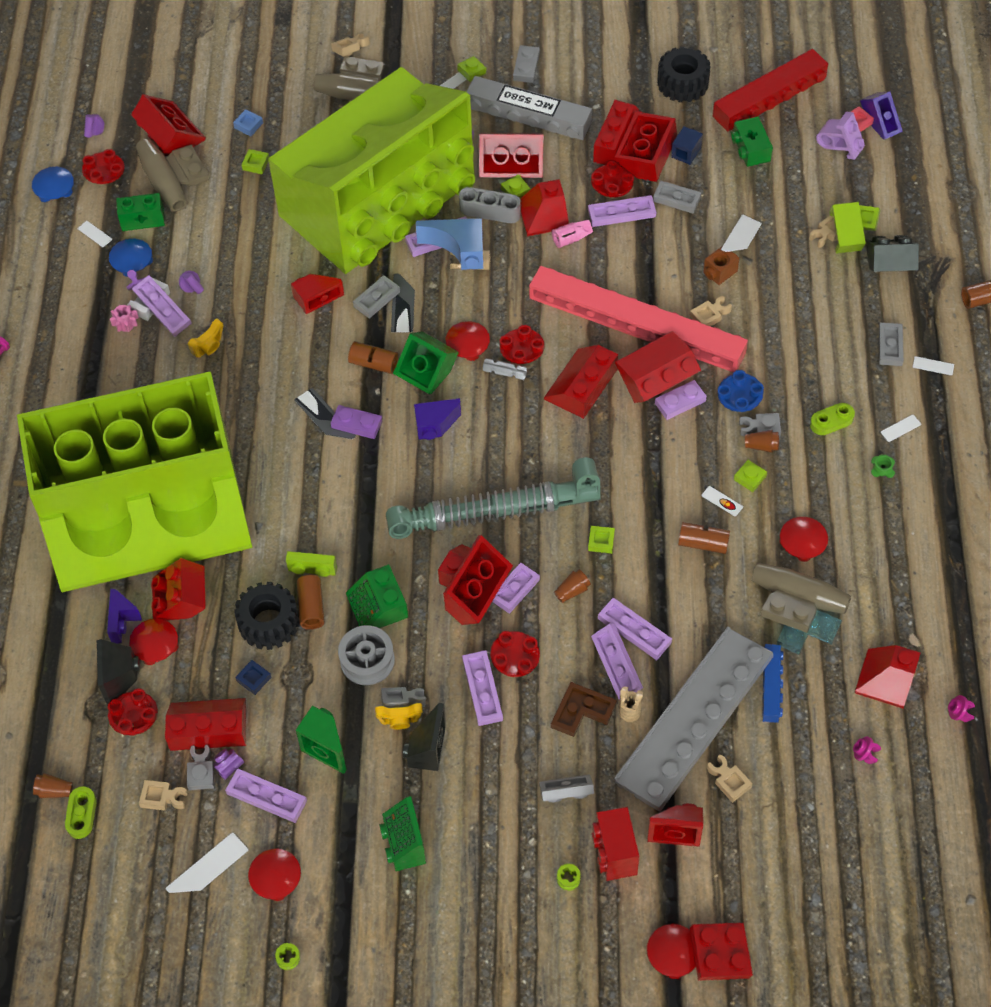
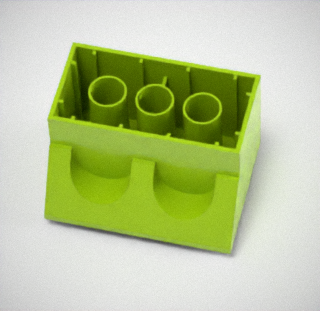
[268,66,475,275]
[17,371,253,592]

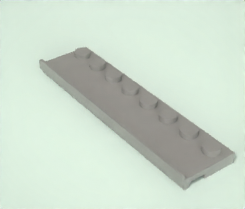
[614,627,773,812]

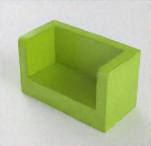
[829,202,866,253]

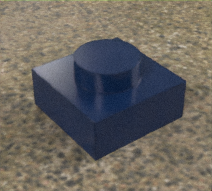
[235,660,272,695]

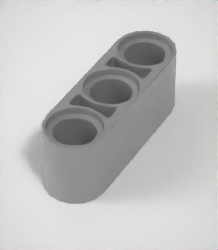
[459,187,521,223]

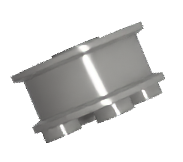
[338,626,395,685]

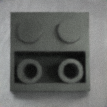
[866,235,919,272]

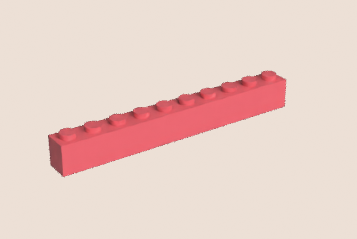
[529,266,748,373]

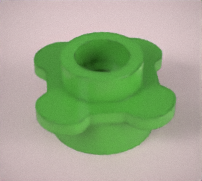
[871,455,895,478]

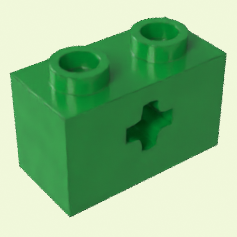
[731,116,773,167]
[116,193,165,231]

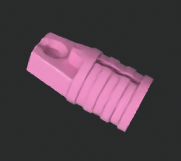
[552,220,593,248]

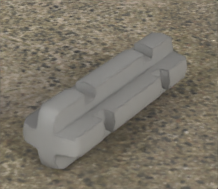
[483,358,527,380]

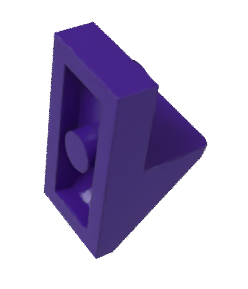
[107,589,142,643]

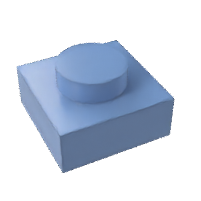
[233,109,263,137]

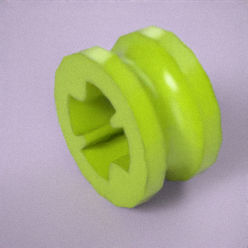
[557,863,581,891]
[275,943,300,970]

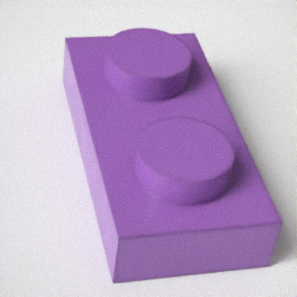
[331,405,382,439]

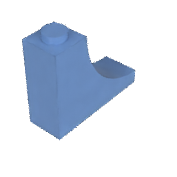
[416,218,483,270]

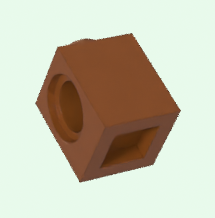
[703,246,740,285]

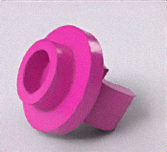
[948,695,975,722]
[853,736,881,764]

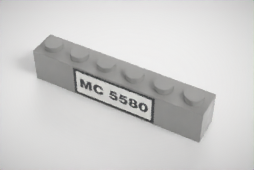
[467,76,592,140]

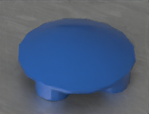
[32,166,74,202]
[109,238,153,277]
[717,370,764,412]

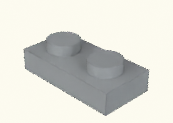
[513,45,540,83]
[653,181,701,214]
[353,275,400,319]
[879,323,903,366]
[539,774,594,802]

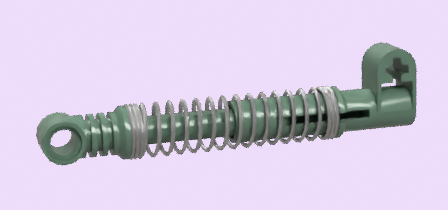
[386,457,601,539]

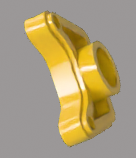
[188,319,224,358]
[375,703,423,730]

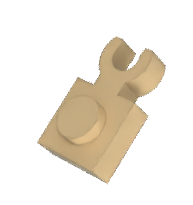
[331,33,370,57]
[809,216,837,248]
[690,296,732,326]
[707,755,753,803]
[139,780,188,811]

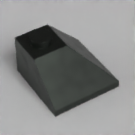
[96,639,140,706]
[403,703,446,771]

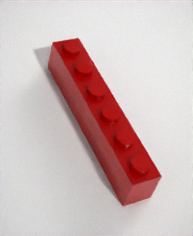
[712,49,829,132]

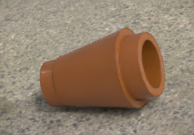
[745,429,779,453]
[554,569,591,603]
[33,773,73,798]

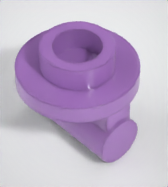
[84,114,105,137]
[127,270,146,290]
[179,270,204,294]
[213,749,244,780]

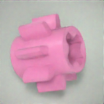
[110,305,139,332]

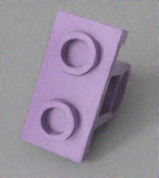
[816,112,865,159]

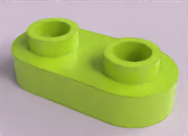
[810,403,855,435]
[65,786,97,839]

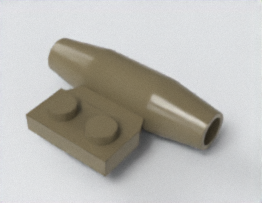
[313,56,384,101]
[136,139,209,212]
[752,563,851,633]

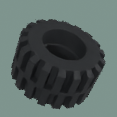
[657,47,711,103]
[234,582,299,650]

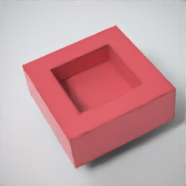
[851,106,874,132]

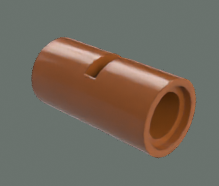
[961,280,991,309]
[348,341,399,374]
[678,522,730,554]
[297,575,325,630]

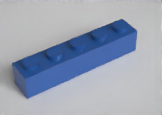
[762,644,784,723]

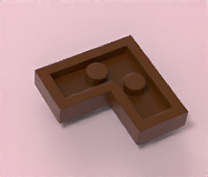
[551,682,617,737]

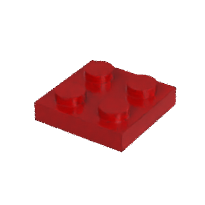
[690,923,753,981]

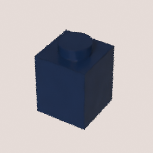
[671,126,703,165]

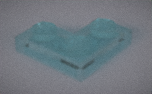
[776,610,842,655]

